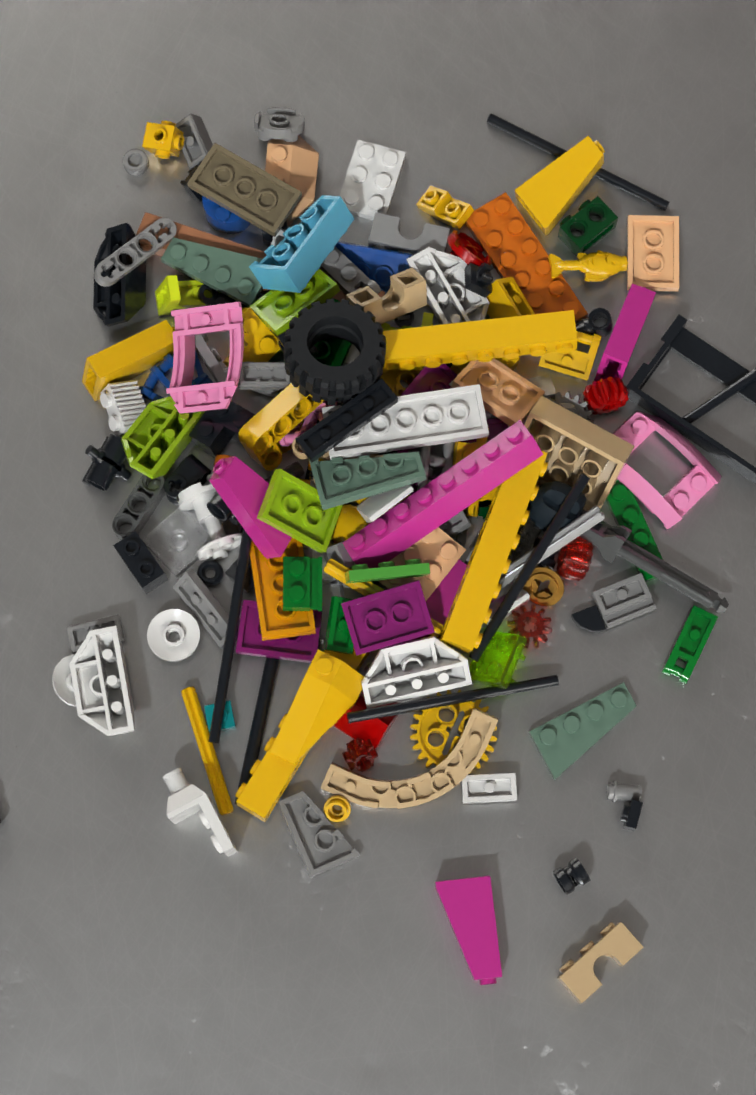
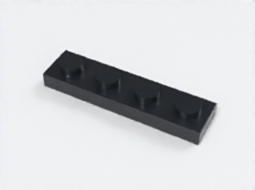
[296,378,398,462]

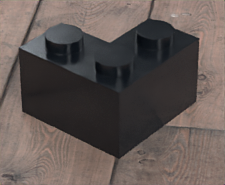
[189,401,256,457]

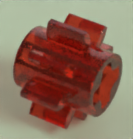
[342,737,378,772]

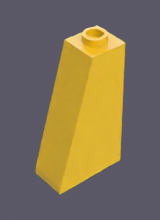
[514,136,605,236]
[82,320,175,402]

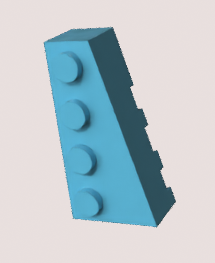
[249,195,354,293]

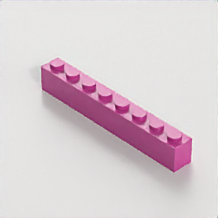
[342,420,543,568]

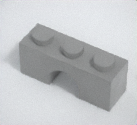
[368,212,450,255]

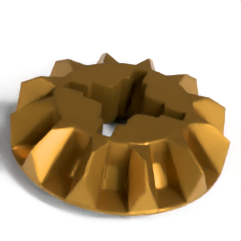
[523,565,565,606]

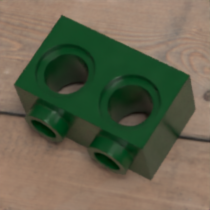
[558,196,618,257]

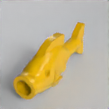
[548,250,628,282]

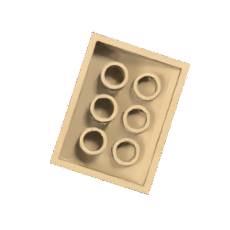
[524,395,634,511]

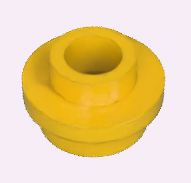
[324,795,351,822]

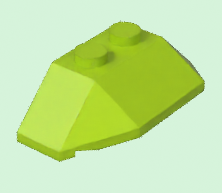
[121,396,205,479]

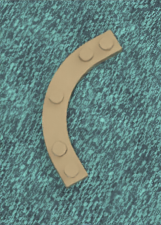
[321,708,499,809]

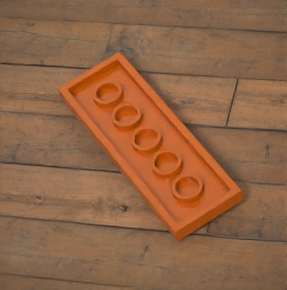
[465,192,588,324]

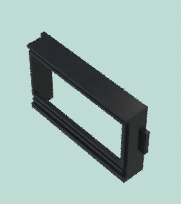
[626,315,756,484]

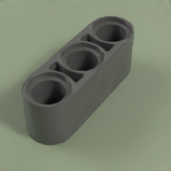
[112,474,166,540]

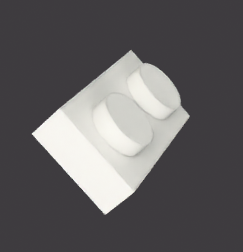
[461,773,517,804]

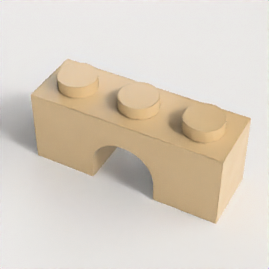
[346,268,427,324]
[558,922,643,1004]

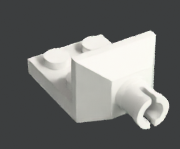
[162,768,238,857]

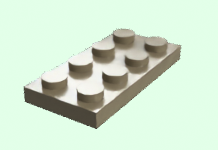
[187,143,302,237]

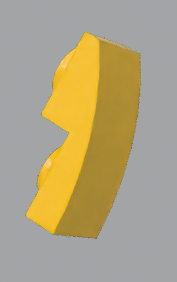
[416,185,474,230]

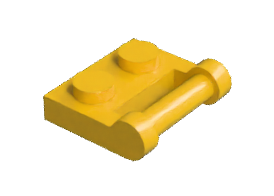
[538,331,601,381]

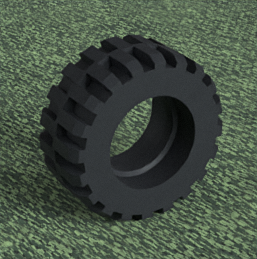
[284,299,386,405]

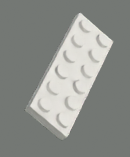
[322,384,489,460]

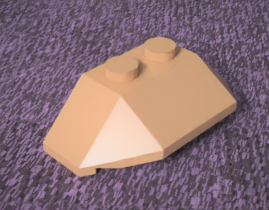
[265,135,319,227]

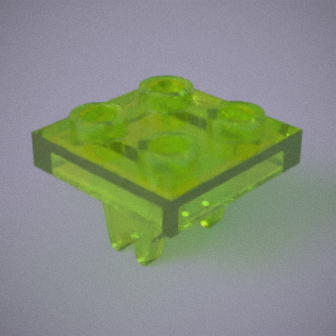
[469,631,527,689]

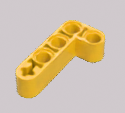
[238,383,325,471]

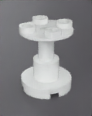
[176,481,242,561]

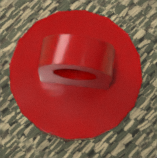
[447,230,492,266]

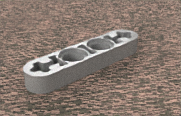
[94,218,177,287]

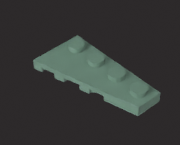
[161,237,263,307]
[309,452,427,510]
[529,682,637,780]

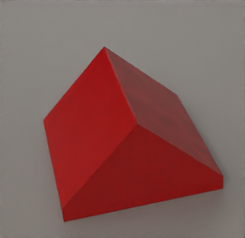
[334,689,399,752]

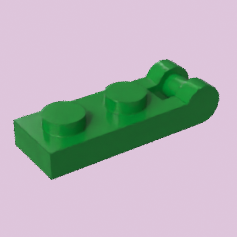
[662,605,718,684]

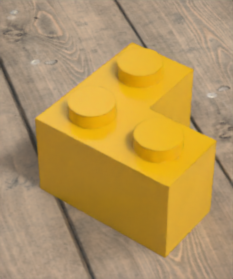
[223,307,281,367]

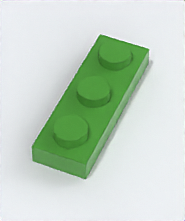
[345,559,430,584]

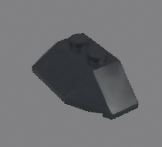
[93,223,146,327]

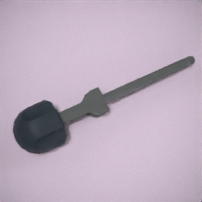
[527,481,729,613]

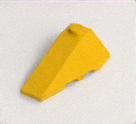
[270,650,364,764]

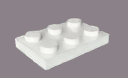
[340,139,406,221]

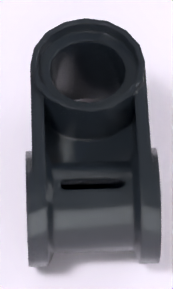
[164,454,212,505]

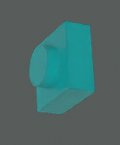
[204,700,236,733]

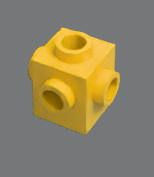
[142,121,185,159]

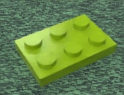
[249,269,340,336]
[257,468,343,553]

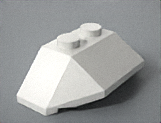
[406,247,490,325]
[69,626,135,736]
[361,635,472,709]

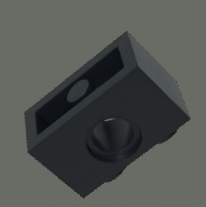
[113,531,168,595]

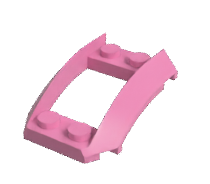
[166,302,244,413]
[612,411,722,529]

